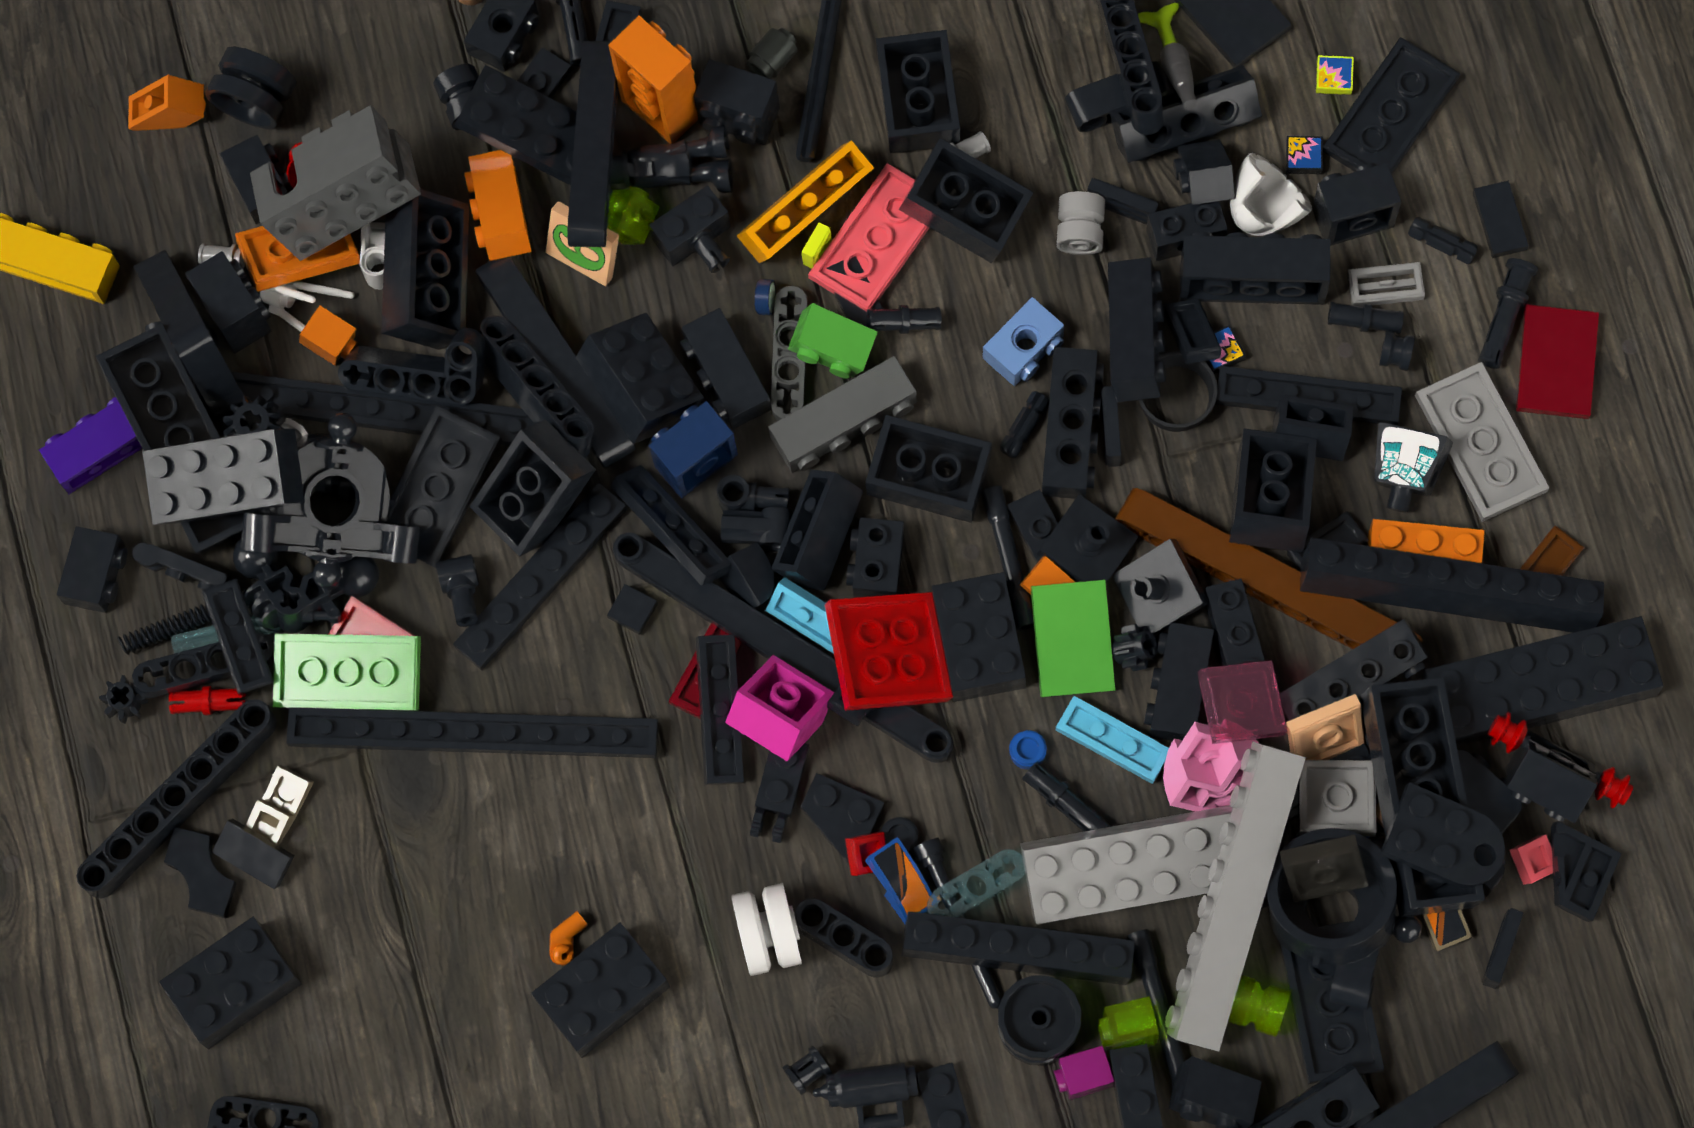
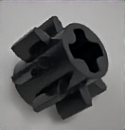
[1111,624,1158,671]
[99,675,148,724]

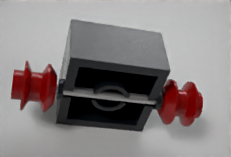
[1488,712,1634,823]

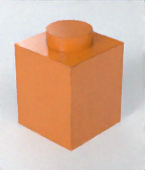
[299,305,358,366]

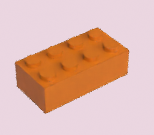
[608,16,698,144]

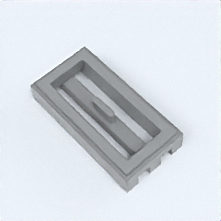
[1347,262,1425,306]

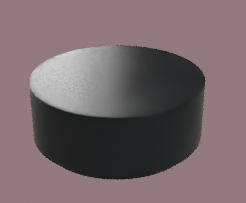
[881,817,918,854]

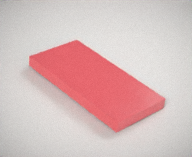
[808,163,930,312]

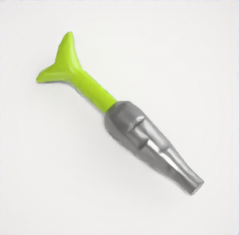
[1138,3,1197,110]

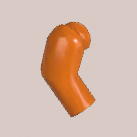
[549,911,588,966]

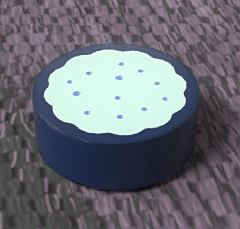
[755,279,776,315]

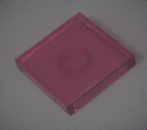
[1197,660,1288,744]

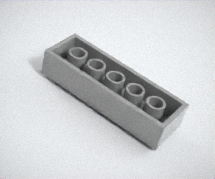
[1020,805,1233,924]

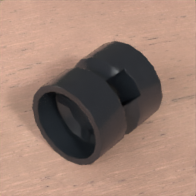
[433,64,479,130]

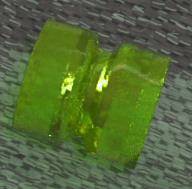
[1228,975,1291,1038]

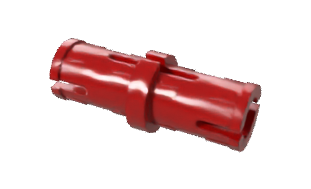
[169,686,246,715]

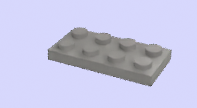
[1415,362,1549,522]

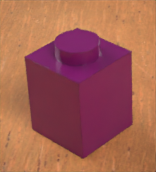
[1054,1045,1114,1100]

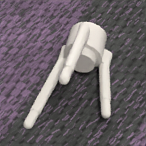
[260,281,355,332]

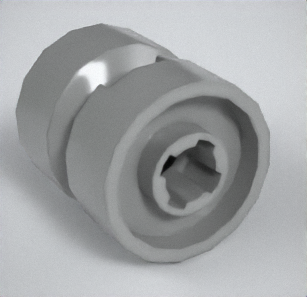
[1057,191,1105,255]

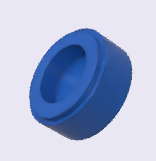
[1009,730,1047,769]

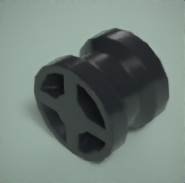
[1379,330,1415,371]

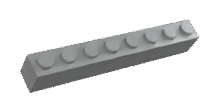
[1165,742,1306,1052]

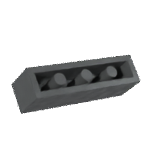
[768,356,917,473]

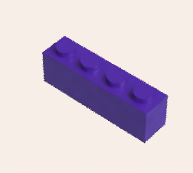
[39,397,142,495]

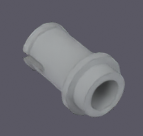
[950,131,991,158]
[198,243,245,269]

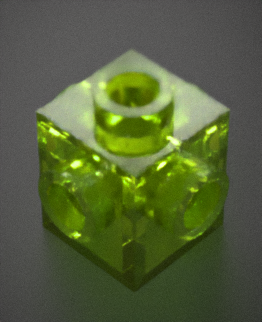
[608,187,660,245]

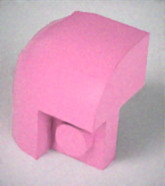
[1163,720,1259,811]

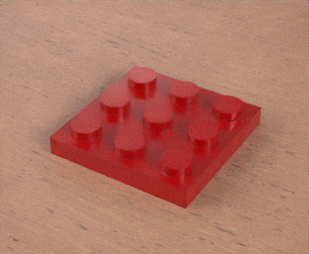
[824,592,953,711]

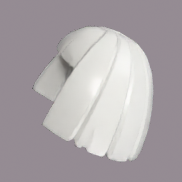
[1230,153,1312,236]

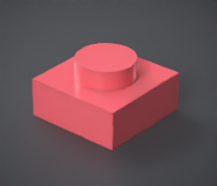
[1509,835,1553,885]

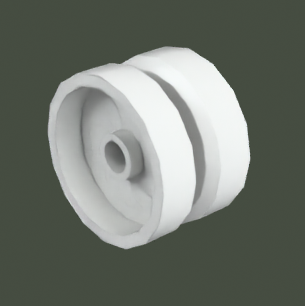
[731,883,802,976]

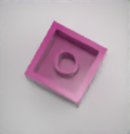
[725,655,834,761]

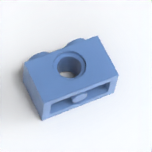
[983,297,1064,387]

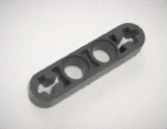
[771,286,808,421]

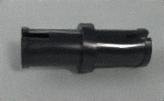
[1327,302,1404,334]
[866,305,942,334]

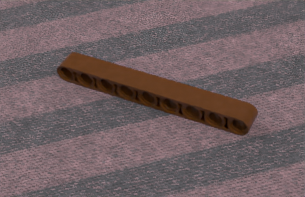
[1115,488,1423,650]

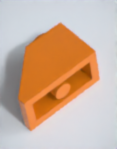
[128,75,206,131]

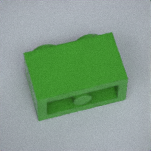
[788,303,877,379]

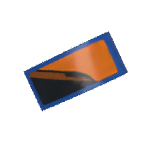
[865,837,937,924]

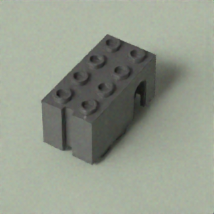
[250,105,421,261]

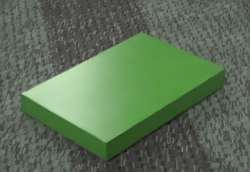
[1031,580,1115,697]

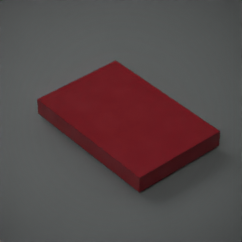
[1516,305,1599,419]

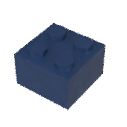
[649,401,738,499]

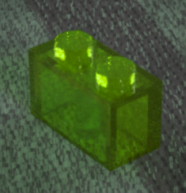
[1097,996,1159,1050]

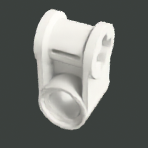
[360,222,385,290]

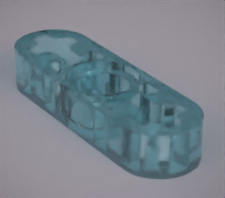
[927,849,1025,918]

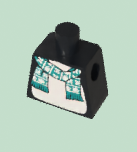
[1375,422,1453,513]

